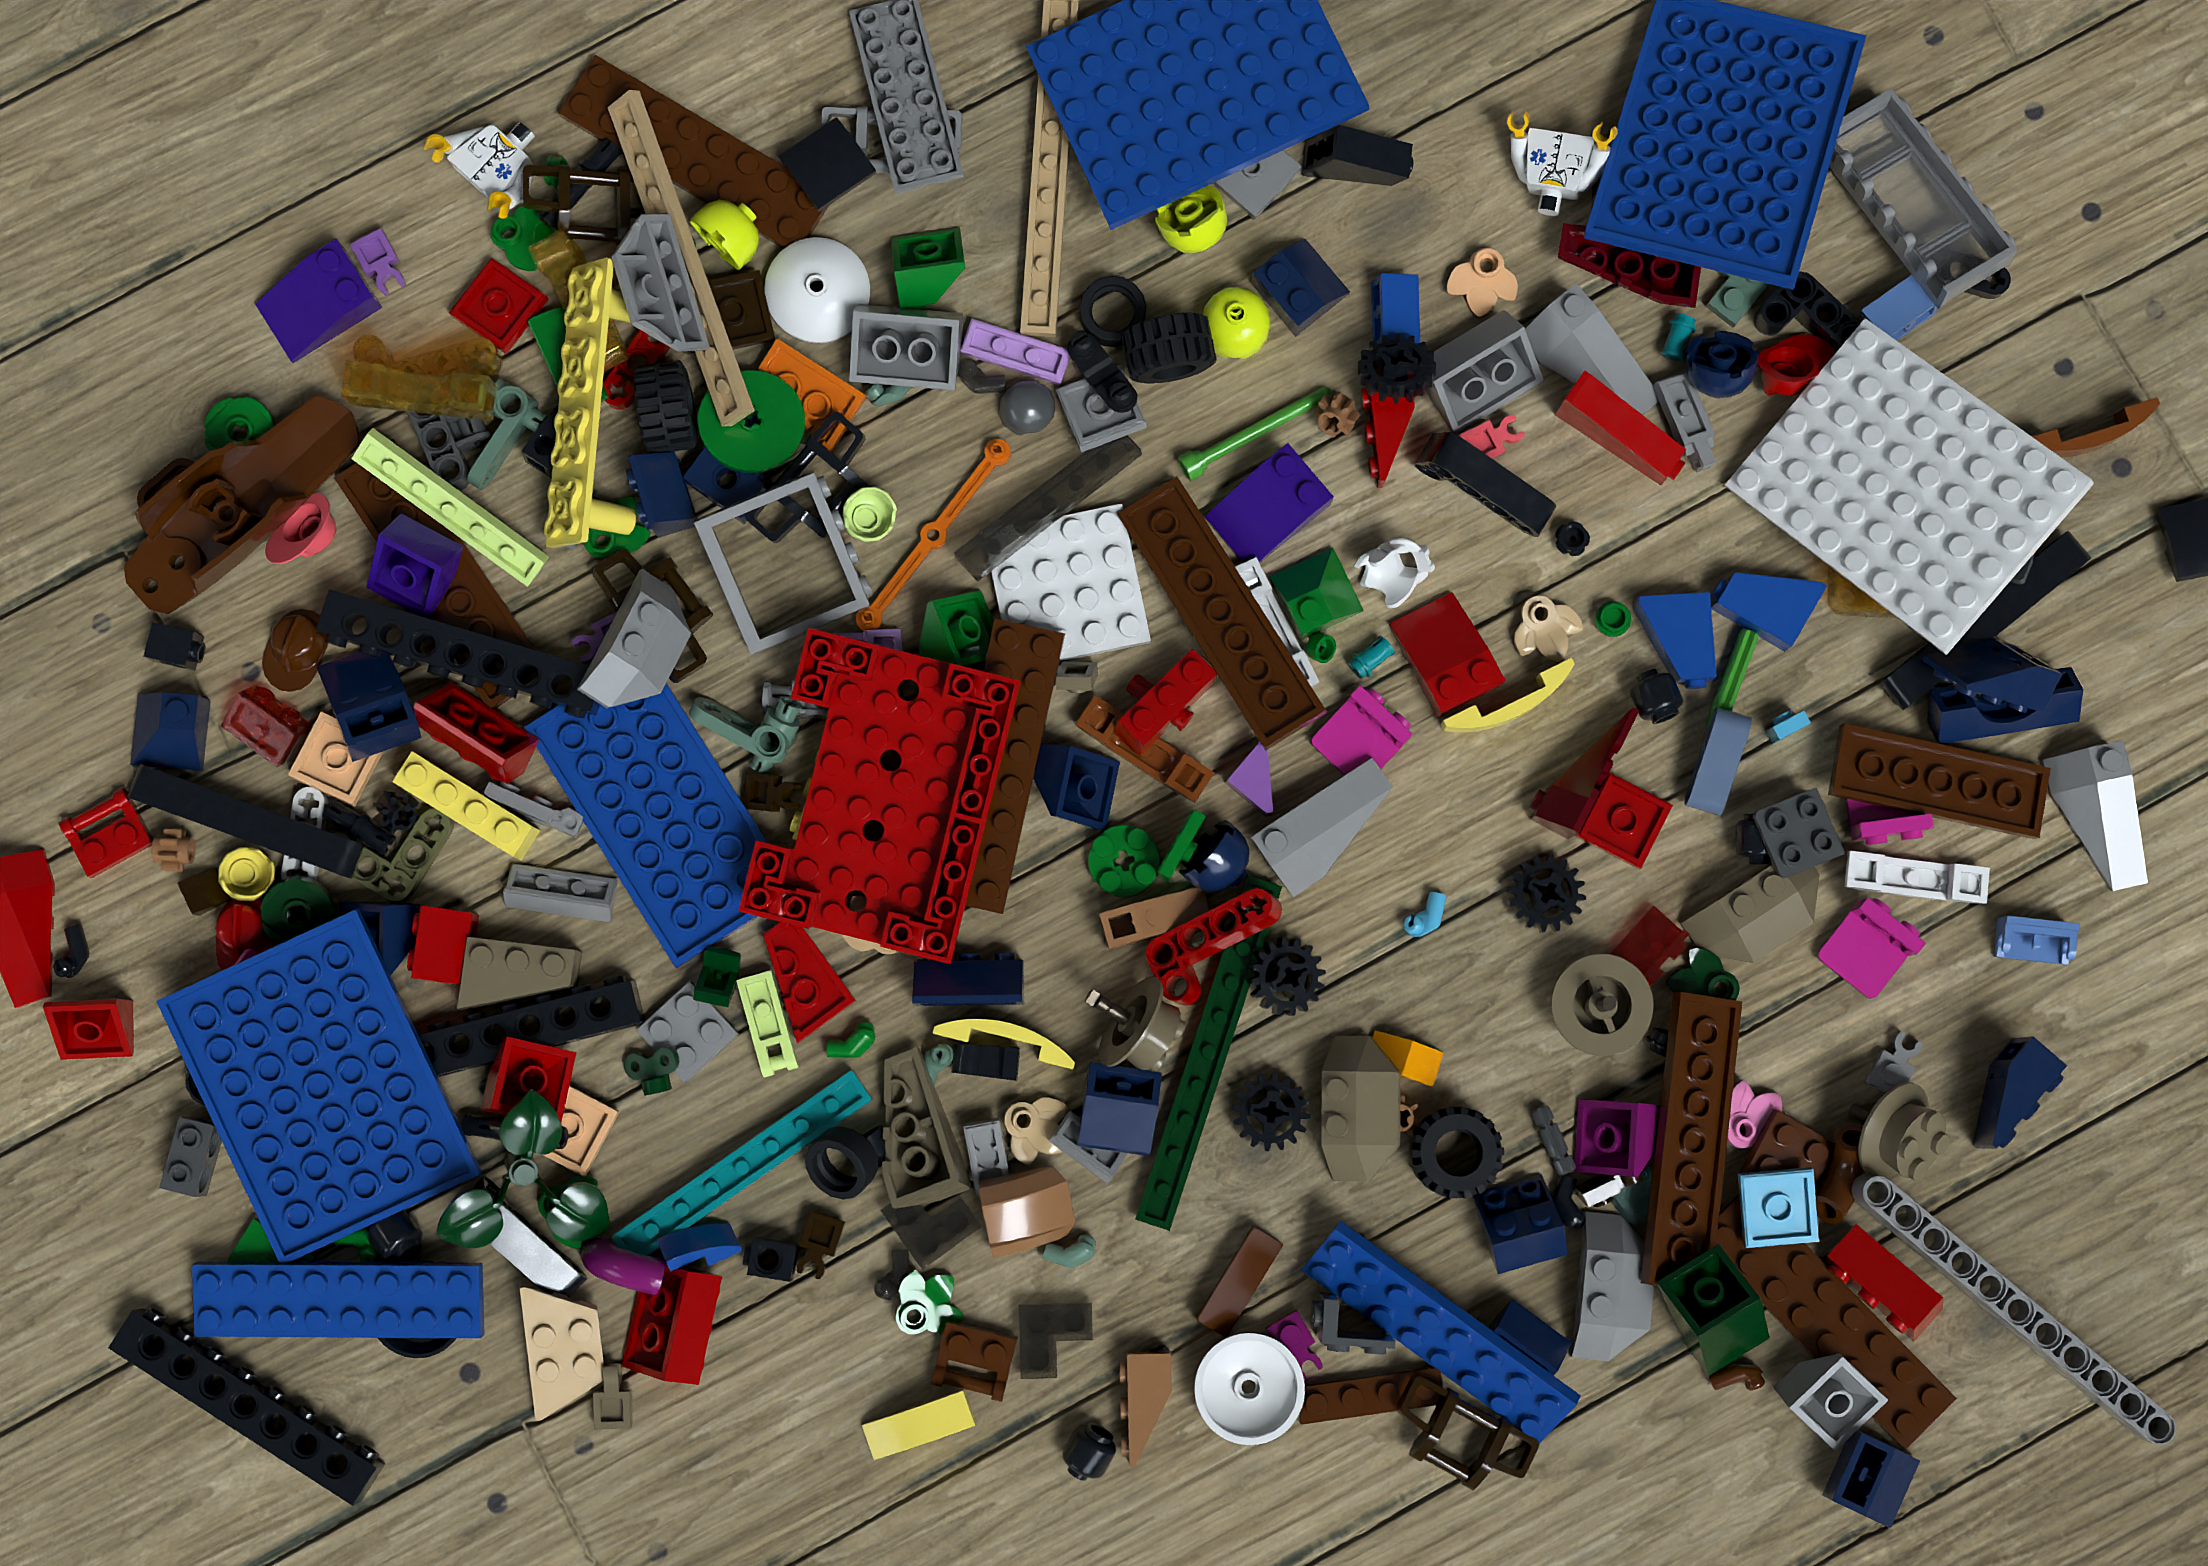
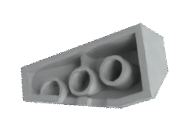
[1525,283,1659,415]
[2040,740,2148,891]
[1251,758,1393,897]

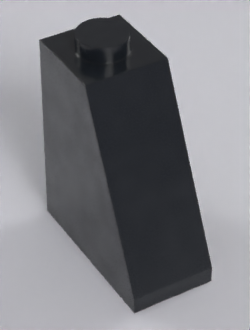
[1302,125,1414,186]

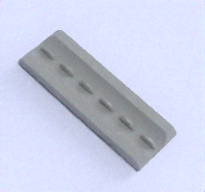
[849,0,964,194]

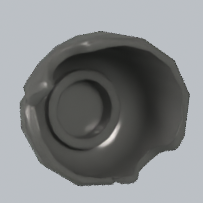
[999,380,1056,435]

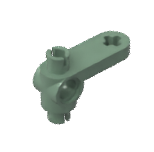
[467,375,549,490]
[689,696,802,775]

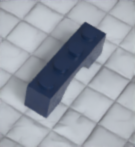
[1927,667,2084,744]

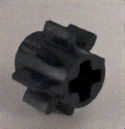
[373,787,419,834]

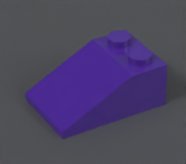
[255,239,383,363]
[1204,443,1334,563]

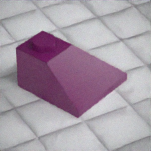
[1574,1099,1660,1177]

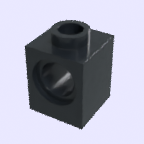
[143,622,206,671]
[743,1237,800,1282]

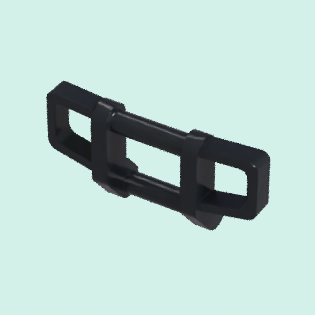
[746,412,869,543]

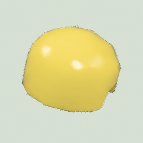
[218,847,275,901]

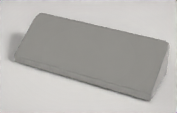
[503,863,618,922]

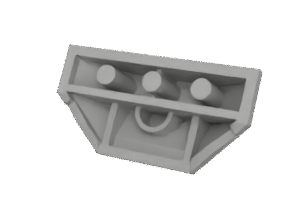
[611,214,710,352]
[577,569,692,708]
[1571,1211,1654,1361]

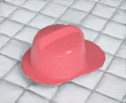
[265,493,336,564]

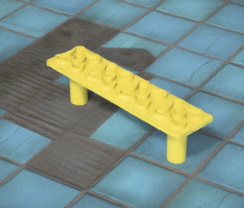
[544,257,636,548]

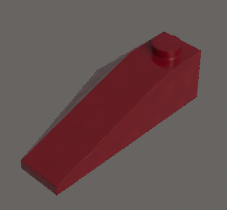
[1558,223,1701,308]
[1529,707,1640,839]

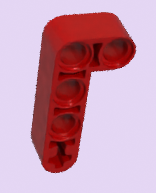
[1146,888,1282,1006]

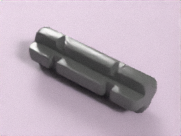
[1531,1105,1576,1175]

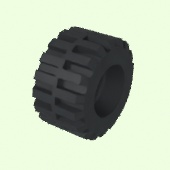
[1121,313,1217,384]
[634,360,698,454]
[1409,1107,1504,1199]

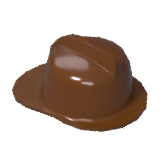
[262,609,328,692]

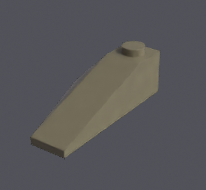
[882,1047,972,1209]

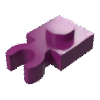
[1265,1310,1323,1379]

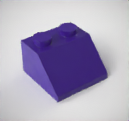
[366,514,463,619]

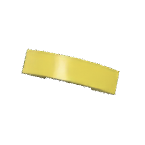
[1440,658,1575,732]
[933,1019,1075,1070]

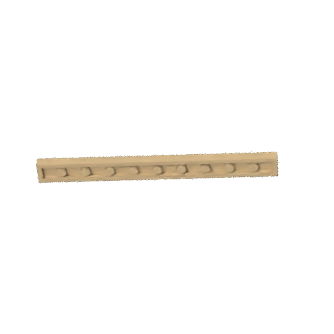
[1020,0,1080,337]
[608,90,755,427]

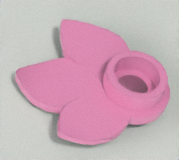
[1727,1080,1782,1149]

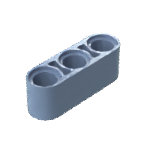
[1684,707,1752,816]

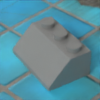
[849,304,963,391]
[1425,310,1544,434]

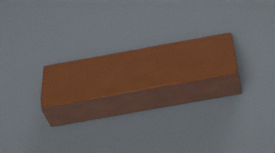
[1195,1225,1283,1338]

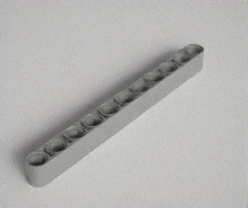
[1851,1174,2176,1445]

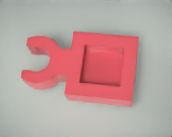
[1458,415,1525,459]

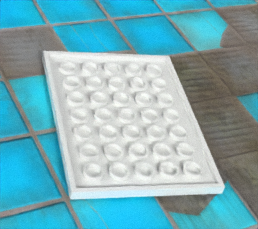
[1725,319,2094,655]

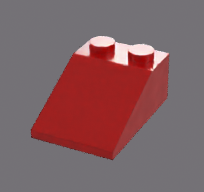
[1389,592,1506,718]

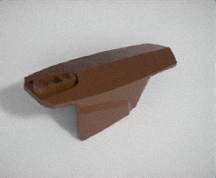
[124,395,360,614]

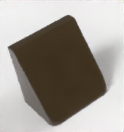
[177,868,232,916]

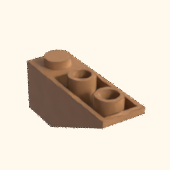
[1099,887,1210,951]
[1120,1351,1172,1467]

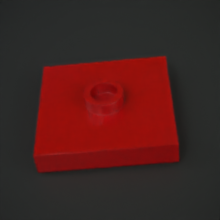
[449,258,549,355]
[1575,772,1673,869]

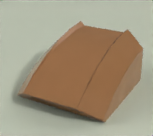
[978,1166,1076,1258]

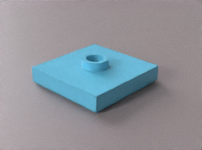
[1738,1167,1819,1248]

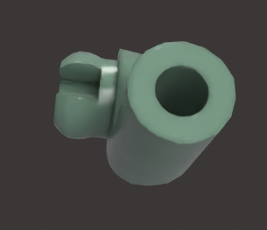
[865,383,912,407]
[923,1043,954,1086]
[1042,1234,1096,1268]

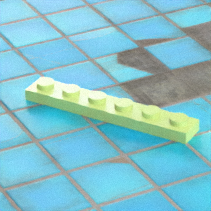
[351,428,549,587]

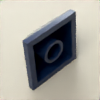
[130,692,211,771]
[1034,743,1120,831]
[339,901,419,976]

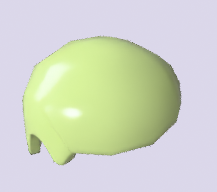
[842,486,897,542]

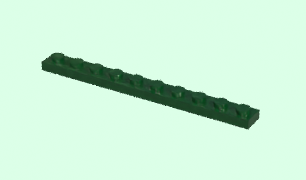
[1135,875,1282,1231]

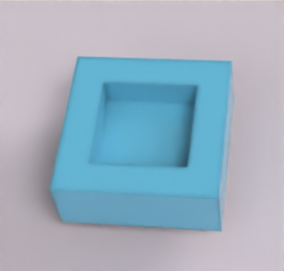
[1765,710,1811,744]

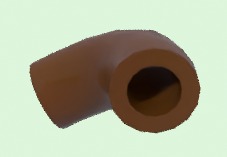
[1815,1124,1866,1224]

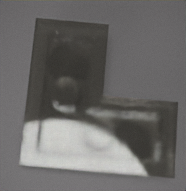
[880,1197,982,1270]
[1019,1302,1093,1379]

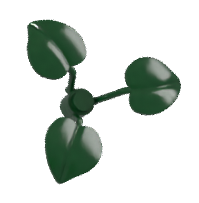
[436,1089,610,1248]

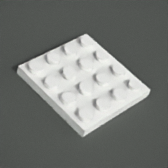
[983,504,1151,662]

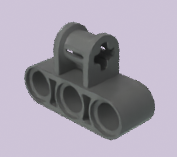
[406,389,493,491]

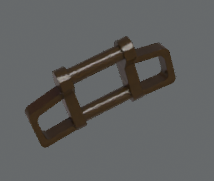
[521,165,646,246]
[593,550,713,683]
[1396,1375,1539,1490]

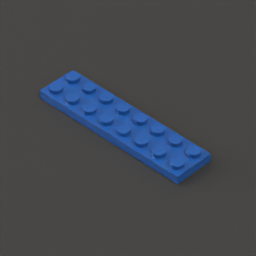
[1301,1220,1581,1444]
[192,1261,485,1338]

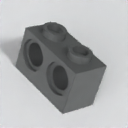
[159,1117,222,1197]

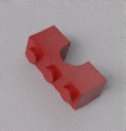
[1114,648,1218,757]

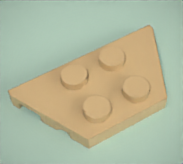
[520,1283,604,1421]

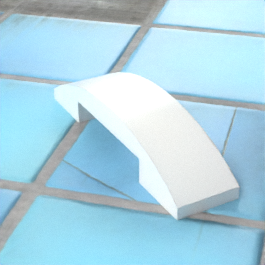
[1235,557,1319,687]
[1845,851,1990,904]

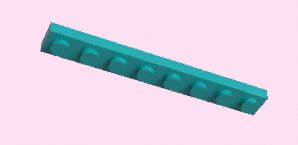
[611,1070,873,1256]

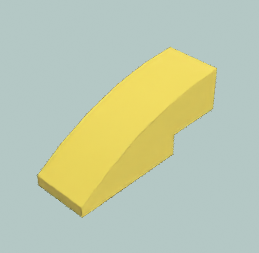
[862,1388,976,1460]

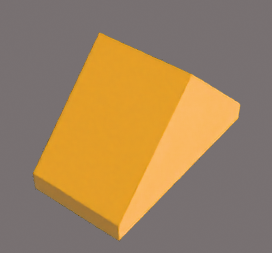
[1372,1030,1444,1087]

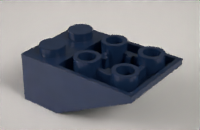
[1922,638,2062,713]
[317,652,422,762]
[1972,1036,2067,1149]

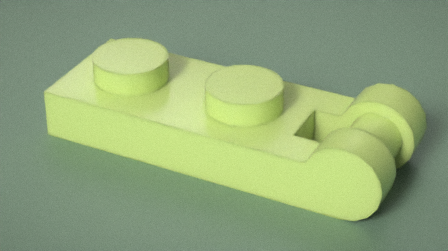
[736,970,799,1078]

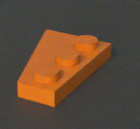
[759,338,867,453]

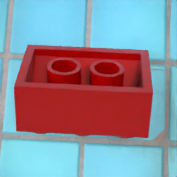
[413,683,540,784]
[621,1262,722,1385]

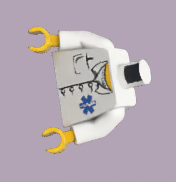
[1507,111,1618,216]
[423,122,535,219]

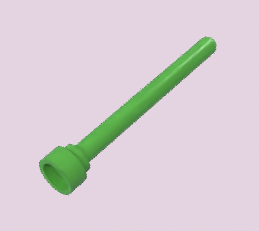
[1177,387,1333,482]

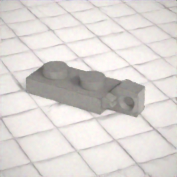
[1653,372,1716,473]
[484,781,583,838]

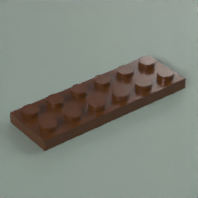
[1828,723,2051,839]

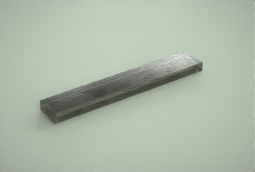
[954,435,1142,582]

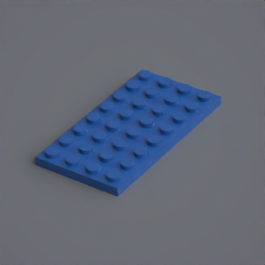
[524,683,768,968]

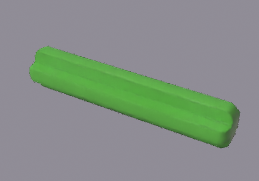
[1706,629,1759,726]

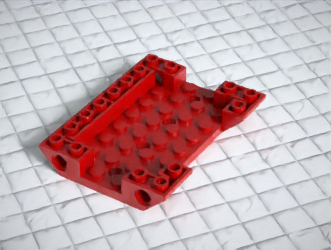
[738,628,1021,964]

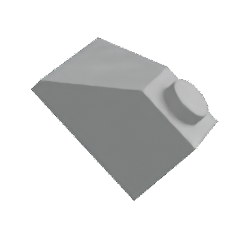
[1773,1353,1888,1451]

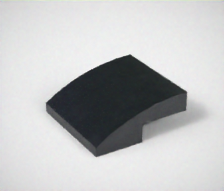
[779,117,876,213]
[2156,498,2208,582]

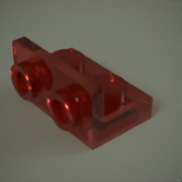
[221,685,312,767]
[1609,906,1690,986]

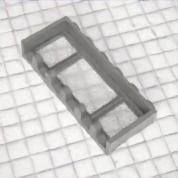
[1829,88,2018,309]

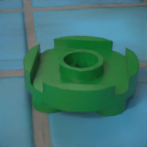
[204,397,276,451]
[1088,825,1160,898]

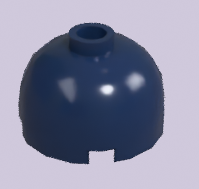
[1685,331,1759,399]
[1179,820,1250,893]

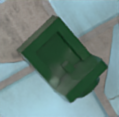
[693,946,741,1008]

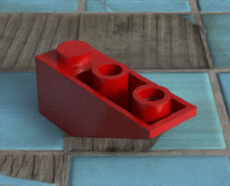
[1361,386,1415,488]

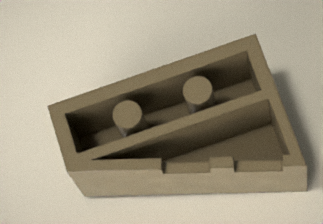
[457,937,582,1010]

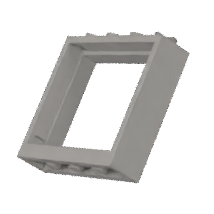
[694,471,873,655]

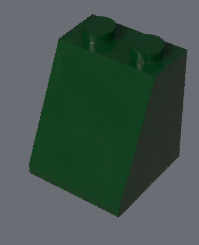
[1657,1244,1770,1376]

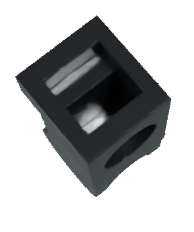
[521,405,559,479]
[951,1044,1020,1081]

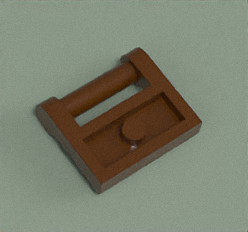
[931,1319,1018,1402]

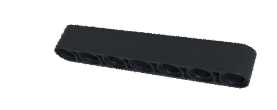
[1880,530,2092,710]
[127,764,365,879]

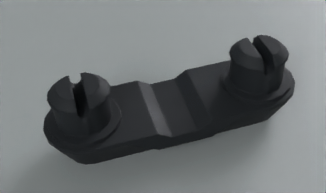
[1067,330,1137,413]

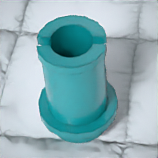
[1661,313,1696,361]
[1348,636,1395,679]

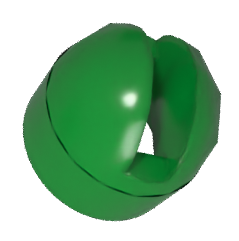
[1304,633,1336,663]

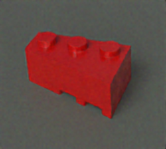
[1827,1224,1943,1342]

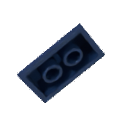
[912,953,1025,1006]

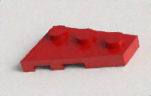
[763,922,856,1044]

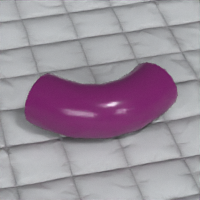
[581,1238,665,1295]

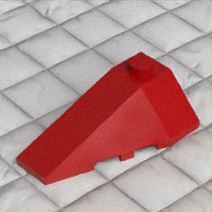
[0,849,55,1008]

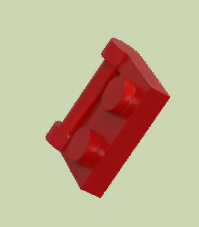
[58,787,153,878]

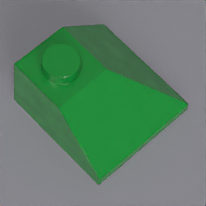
[891,227,965,309]
[1269,547,1364,641]
[919,590,994,669]

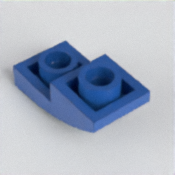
[656,1224,742,1272]

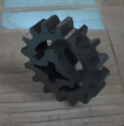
[1358,333,1436,404]
[1506,854,1586,933]
[1246,937,1326,1016]
[1231,1073,1310,1151]

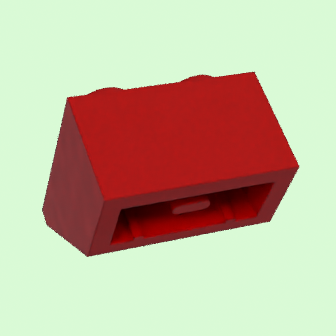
[407,905,479,985]

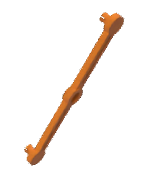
[856,439,1011,632]

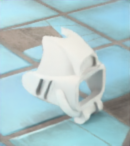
[1354,538,1435,608]

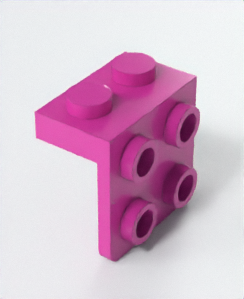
[1311,685,1413,776]
[1845,799,1934,846]
[1817,898,1926,999]

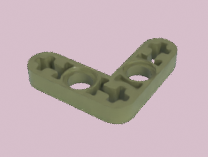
[332,808,454,902]

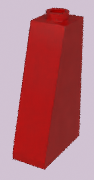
[1555,370,1686,485]

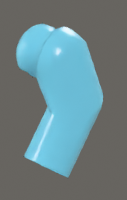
[1403,892,1447,937]

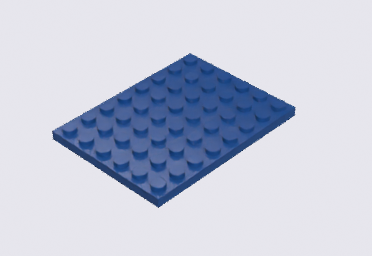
[1026,0,1370,230]
[1584,0,1867,290]
[156,908,483,1264]

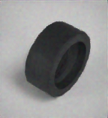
[1079,276,1146,347]
[805,1126,878,1200]

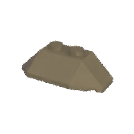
[1680,863,1820,963]
[1321,1036,1400,1182]

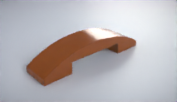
[2032,397,2160,458]
[1075,695,1215,803]

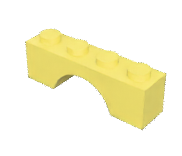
[392,752,541,861]

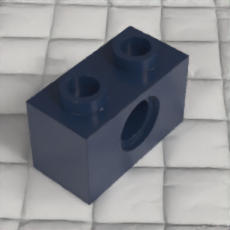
[683,448,766,524]

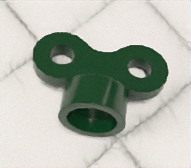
[624,1046,680,1096]

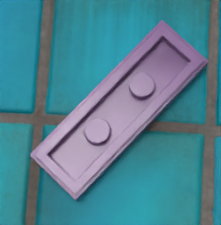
[960,318,1070,386]

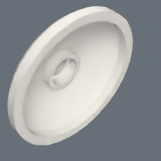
[764,237,870,343]
[1194,1333,1305,1445]

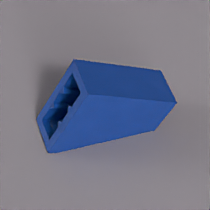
[1711,572,1827,652]
[1633,592,1717,689]

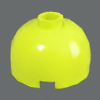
[1155,185,1227,253]
[690,200,759,270]
[1202,287,1271,359]

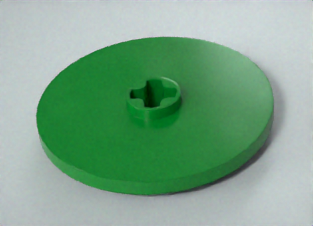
[698,370,805,473]

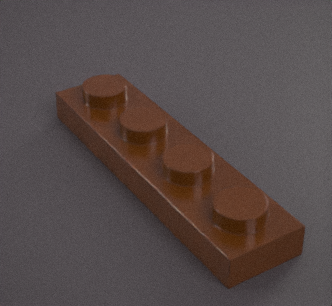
[1299,1367,1443,1425]

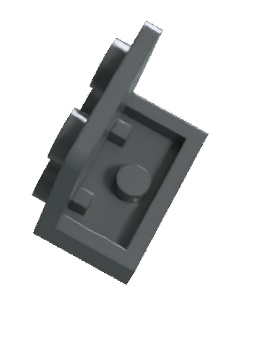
[1753,787,1845,878]
[1311,1292,1395,1355]

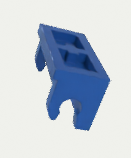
[1371,273,1421,345]

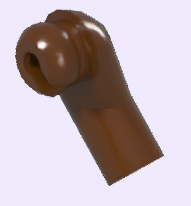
[1709,1364,1765,1391]

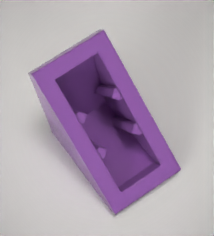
[1226,742,1273,816]

